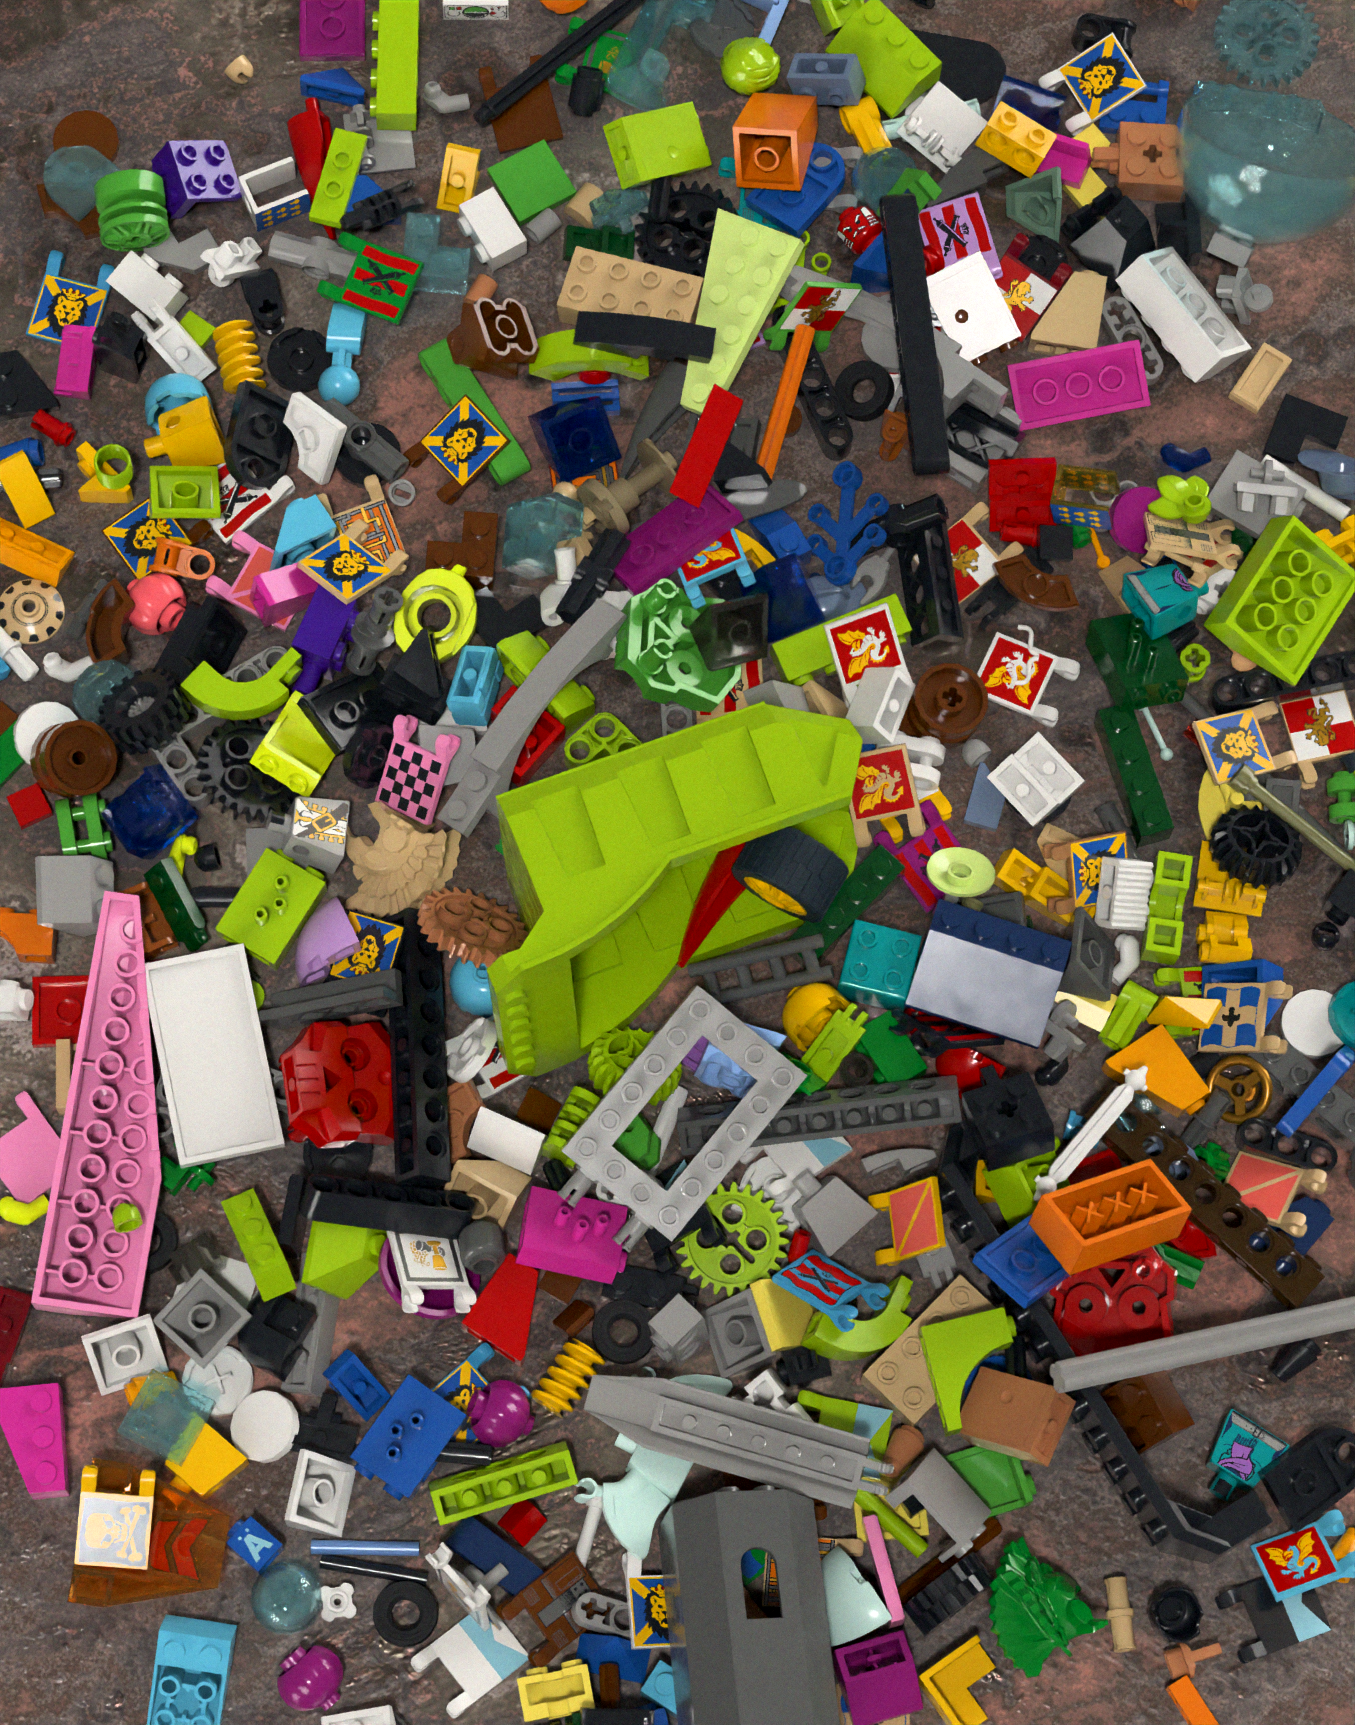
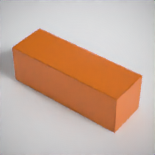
[1165,1675,1219,1725]

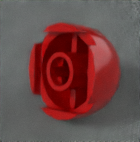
[935,1048,1006,1099]

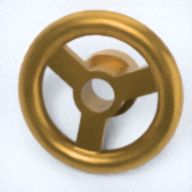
[1206,1055,1273,1125]

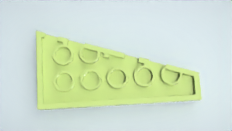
[680,208,805,415]

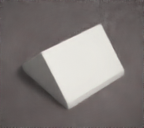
[467,1106,548,1175]
[81,1313,169,1396]
[284,1449,356,1537]

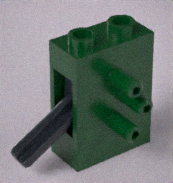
[1085,613,1199,712]

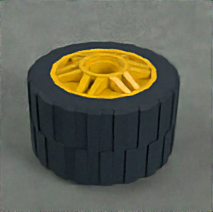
[731,826,849,923]

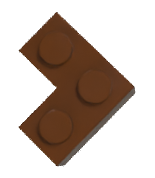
[425,511,498,591]

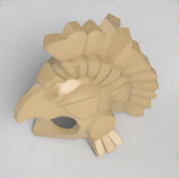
[345,801,461,919]

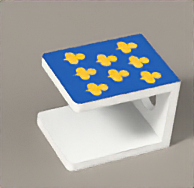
[238,157,311,232]

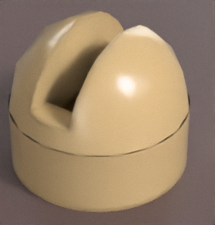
[225,55,254,84]

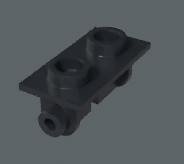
[1060,186,1122,240]

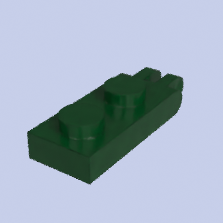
[144,857,208,952]

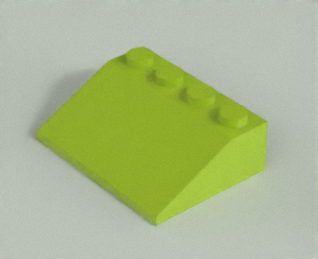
[1204,515,1355,686]

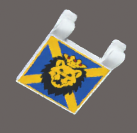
[1038,32,1147,136]
[622,1551,670,1650]

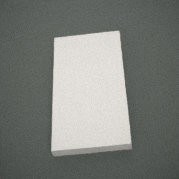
[145,943,285,1168]

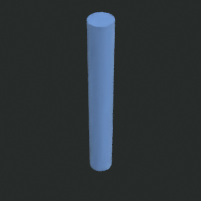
[311,1540,419,1556]

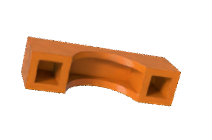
[0,907,58,964]

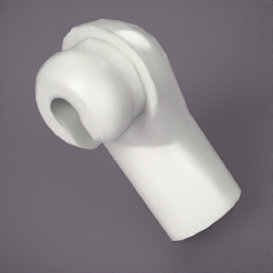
[43,652,95,683]
[1112,933,1140,986]

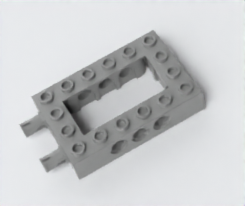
[557,985,807,1253]

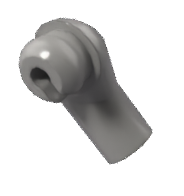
[423,81,470,114]

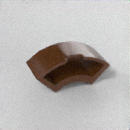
[86,578,135,681]

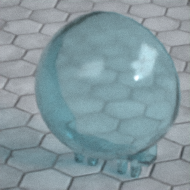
[1175,80,1355,245]

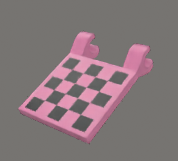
[375,715,460,825]

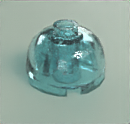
[851,147,916,212]
[250,1562,322,1635]

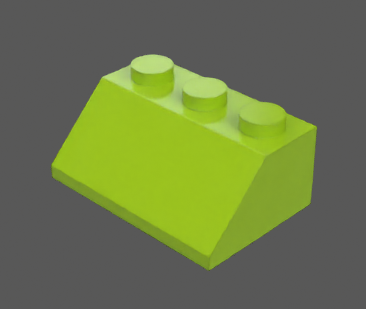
[825,0,942,119]
[496,630,595,738]

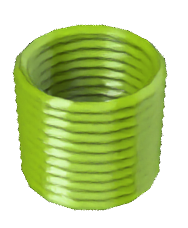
[94,444,133,490]

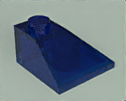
[990,75,1067,132]
[527,396,622,483]
[739,553,826,646]

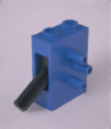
[350,1374,493,1501]

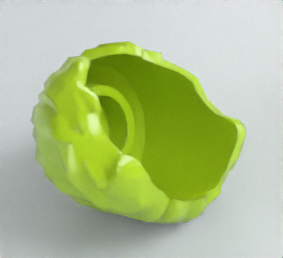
[720,37,781,95]

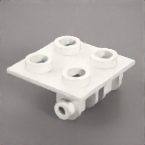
[896,81,987,173]

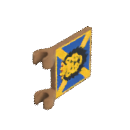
[1043,830,1128,915]

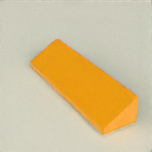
[0,517,75,588]

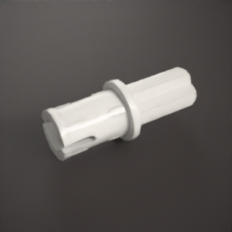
[0,626,39,682]

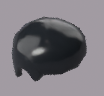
[1148,1586,1204,1643]

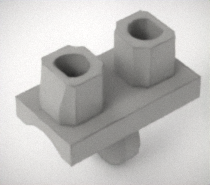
[1216,267,1273,325]
[1233,459,1298,516]
[1041,1000,1087,1063]

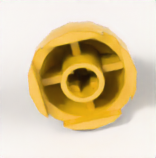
[781,982,851,1052]

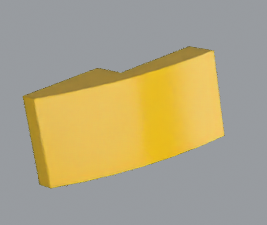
[0,450,55,529]

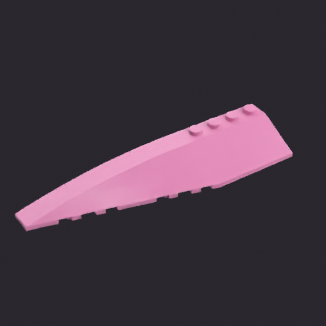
[31,891,162,1319]

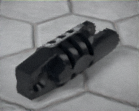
[339,179,425,232]

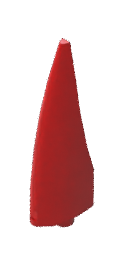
[287,97,336,240]
[677,842,746,968]

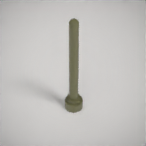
[1227,763,1355,871]

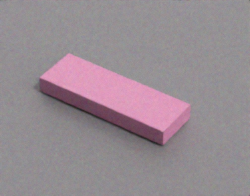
[862,1514,905,1628]

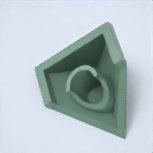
[1005,166,1062,243]

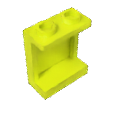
[249,690,335,797]

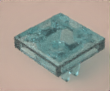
[117,1369,216,1466]

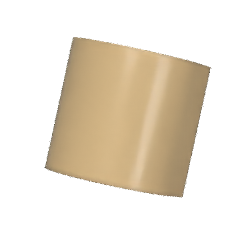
[564,182,610,228]

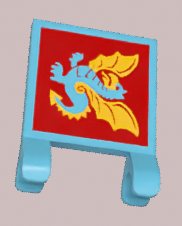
[677,528,756,609]
[1250,1509,1355,1602]

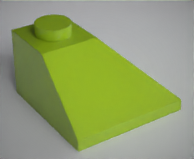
[301,1221,388,1300]

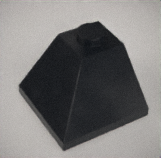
[1068,195,1156,294]

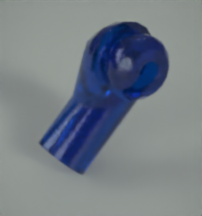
[1160,443,1211,473]

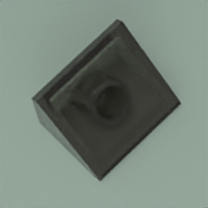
[689,592,768,672]

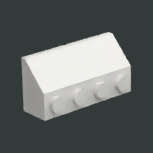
[1115,246,1252,383]

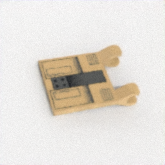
[1143,512,1241,570]

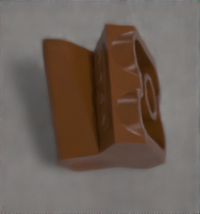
[447,297,539,380]

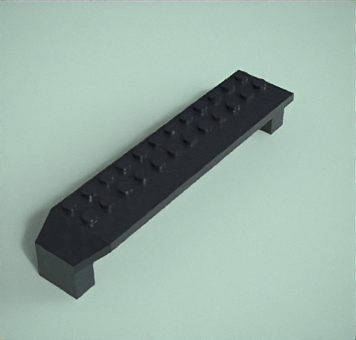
[936,1120,1273,1564]

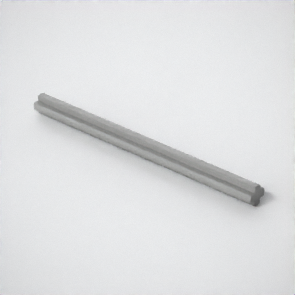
[1050,1296,1355,1394]

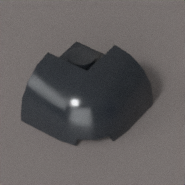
[237,1289,317,1382]

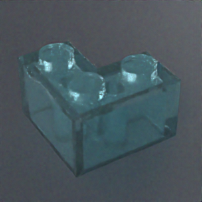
[403,212,471,295]
[502,492,584,580]

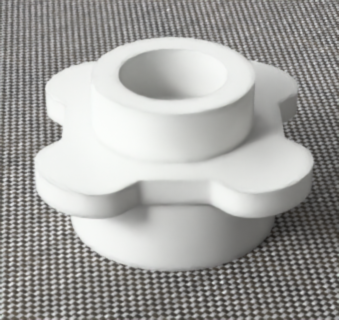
[318,1583,357,1622]

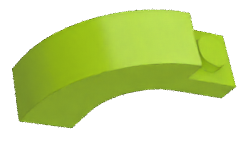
[529,329,649,381]
[180,647,303,720]
[800,1275,913,1361]

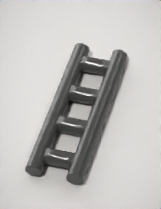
[687,933,834,1004]

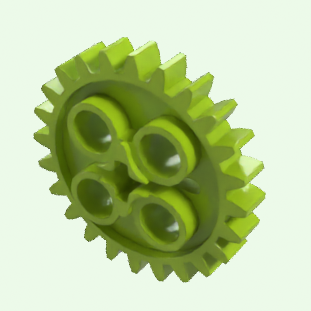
[676,1182,790,1297]

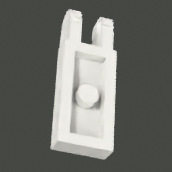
[131,298,217,382]

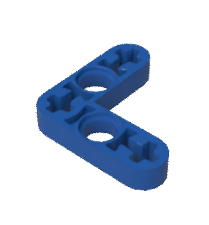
[1275,1045,1355,1139]

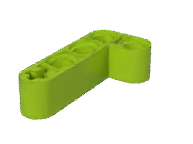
[564,712,642,770]

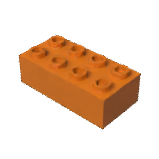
[1028,1158,1192,1275]

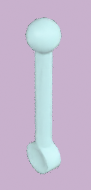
[1139,707,1173,761]

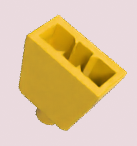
[144,395,225,466]
[162,1414,249,1506]

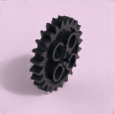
[634,181,739,278]
[195,718,300,824]

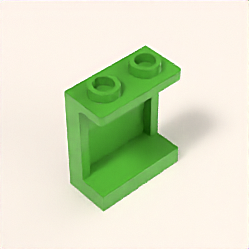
[941,1446,1036,1518]

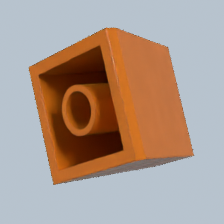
[732,92,818,191]

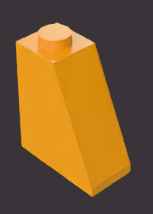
[1101,1024,1211,1118]

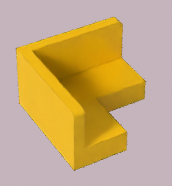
[917,1635,996,1725]

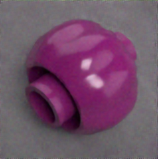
[466,1380,535,1448]
[277,1645,343,1711]

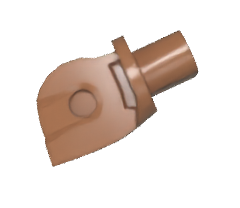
[1163,1643,1222,1679]

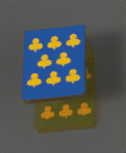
[1050,464,1120,530]

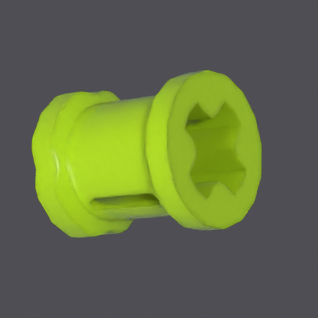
[1179,644,1211,683]

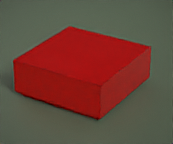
[6,782,53,830]

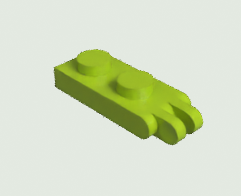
[800,1002,869,1084]

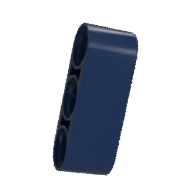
[444,1516,543,1596]

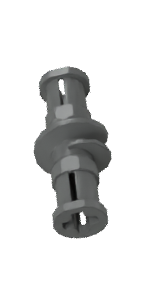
[345,586,403,676]

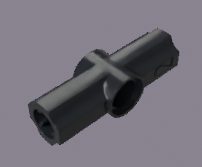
[850,493,949,557]
[555,528,631,625]

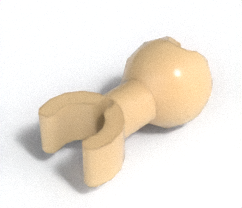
[552,482,597,531]

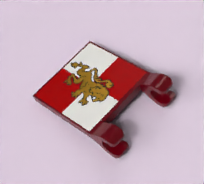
[995,233,1073,344]

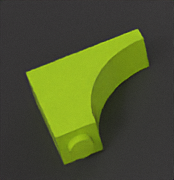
[918,1307,1017,1437]

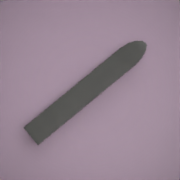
[625,479,807,537]

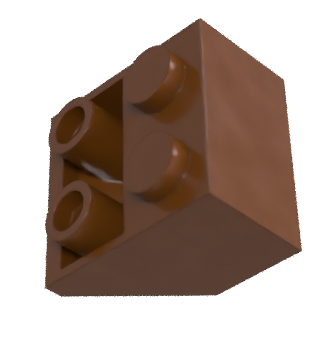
[1100,1370,1195,1456]

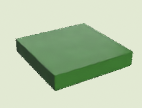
[487,139,577,226]

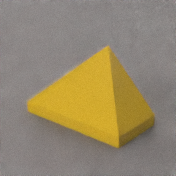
[1146,995,1223,1029]

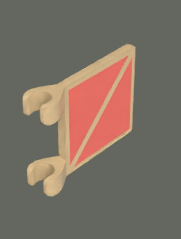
[1223,1151,1328,1238]

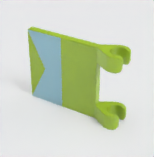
[797,1390,893,1481]

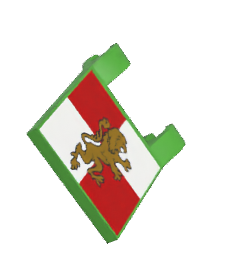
[763,281,863,352]

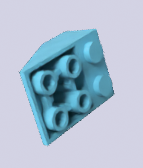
[146,1614,237,1725]

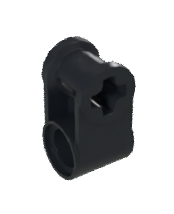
[1071,13,1137,59]
[240,268,285,336]

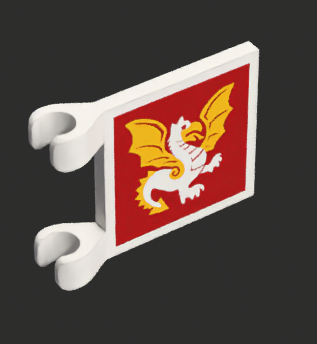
[823,603,912,709]
[977,632,1080,728]

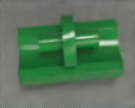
[160,1142,216,1198]

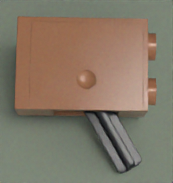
[957,1335,1076,1467]

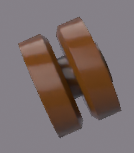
[907,663,988,749]
[30,720,117,798]

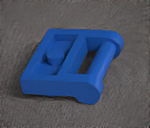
[1098,80,1169,134]

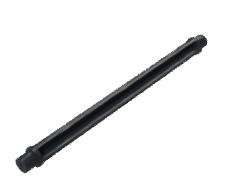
[473,0,644,126]

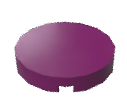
[1109,486,1162,554]

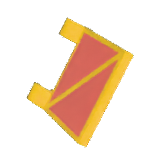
[868,1176,946,1266]

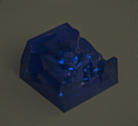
[101,763,199,860]

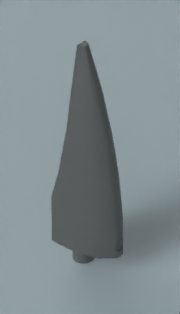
[620,361,688,480]

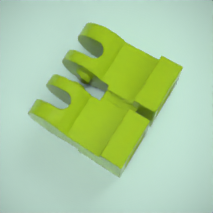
[542,1086,601,1170]

